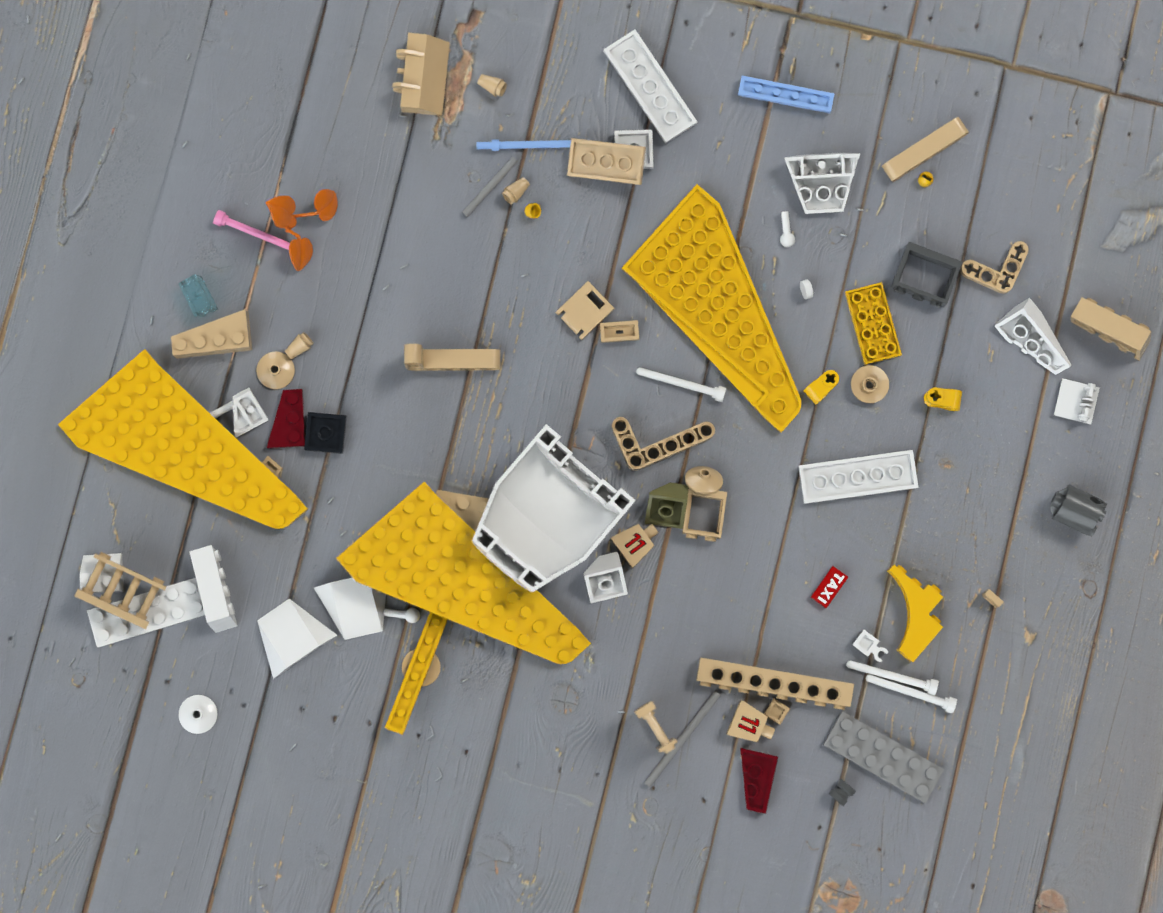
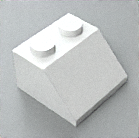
[80,553,124,594]

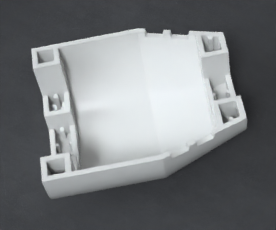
[472,424,636,592]

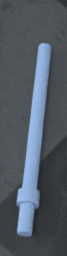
[476,139,571,151]

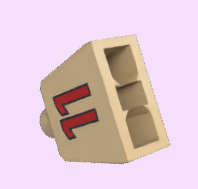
[611,524,659,568]
[726,700,775,742]

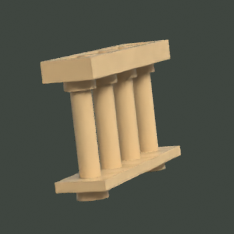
[74,552,167,629]
[634,701,677,754]

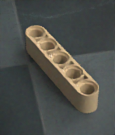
[882,117,969,182]

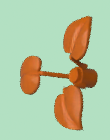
[266,189,338,271]

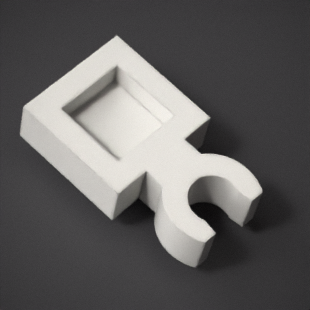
[852,630,888,662]

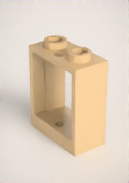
[682,488,727,542]

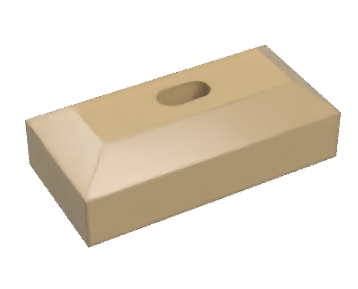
[600,320,639,343]

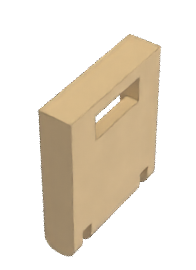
[556,281,615,340]

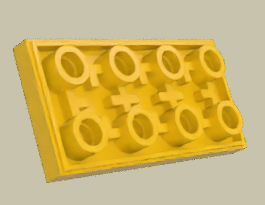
[845,282,902,365]

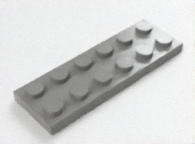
[823,711,944,803]

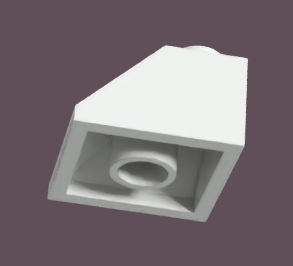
[584,552,628,603]

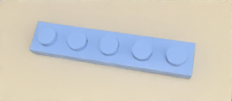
[738,76,834,113]

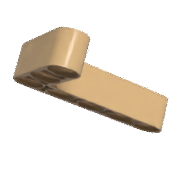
[404,344,501,371]
[612,417,715,471]

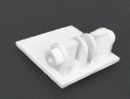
[1054,378,1100,425]

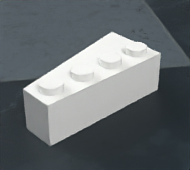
[189,545,237,633]

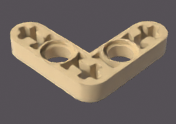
[960,241,1028,294]

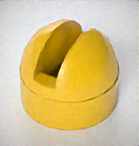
[918,171,934,187]
[524,203,541,218]

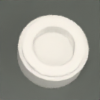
[800,280,814,300]

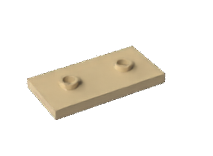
[567,138,646,185]

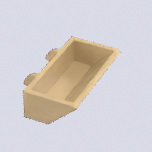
[392,33,450,116]

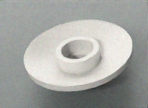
[179,695,218,734]

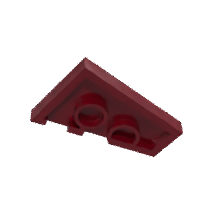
[267,389,305,449]
[740,748,778,814]

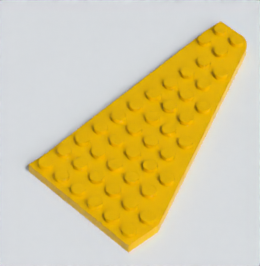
[622,184,801,433]
[58,349,308,529]
[336,481,591,664]

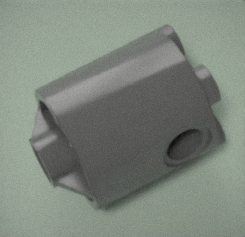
[1050,484,1107,537]

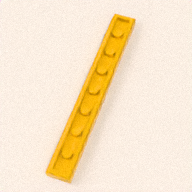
[385,612,448,735]

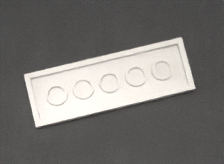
[604,30,697,144]
[798,450,919,504]
[87,578,205,648]

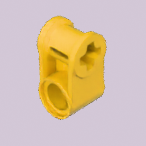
[803,370,839,405]
[923,387,962,411]

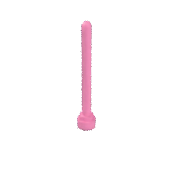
[213,210,290,250]

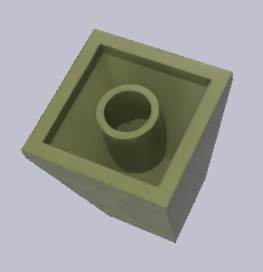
[645,483,689,529]

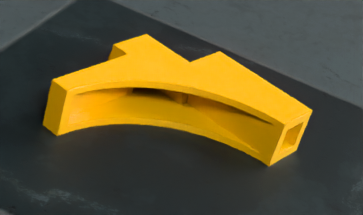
[887,565,943,663]

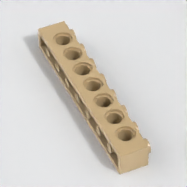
[696,658,854,710]

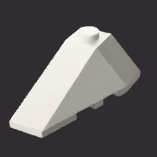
[994,298,1071,375]

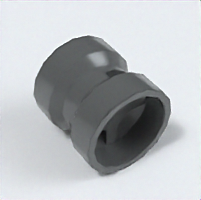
[828,779,856,806]

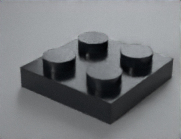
[304,412,347,454]

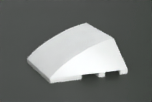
[784,153,860,214]
[314,578,386,640]
[257,599,338,679]

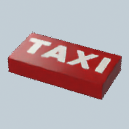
[810,566,848,608]

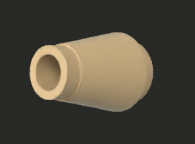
[478,74,507,97]
[502,177,530,204]
[285,332,314,359]

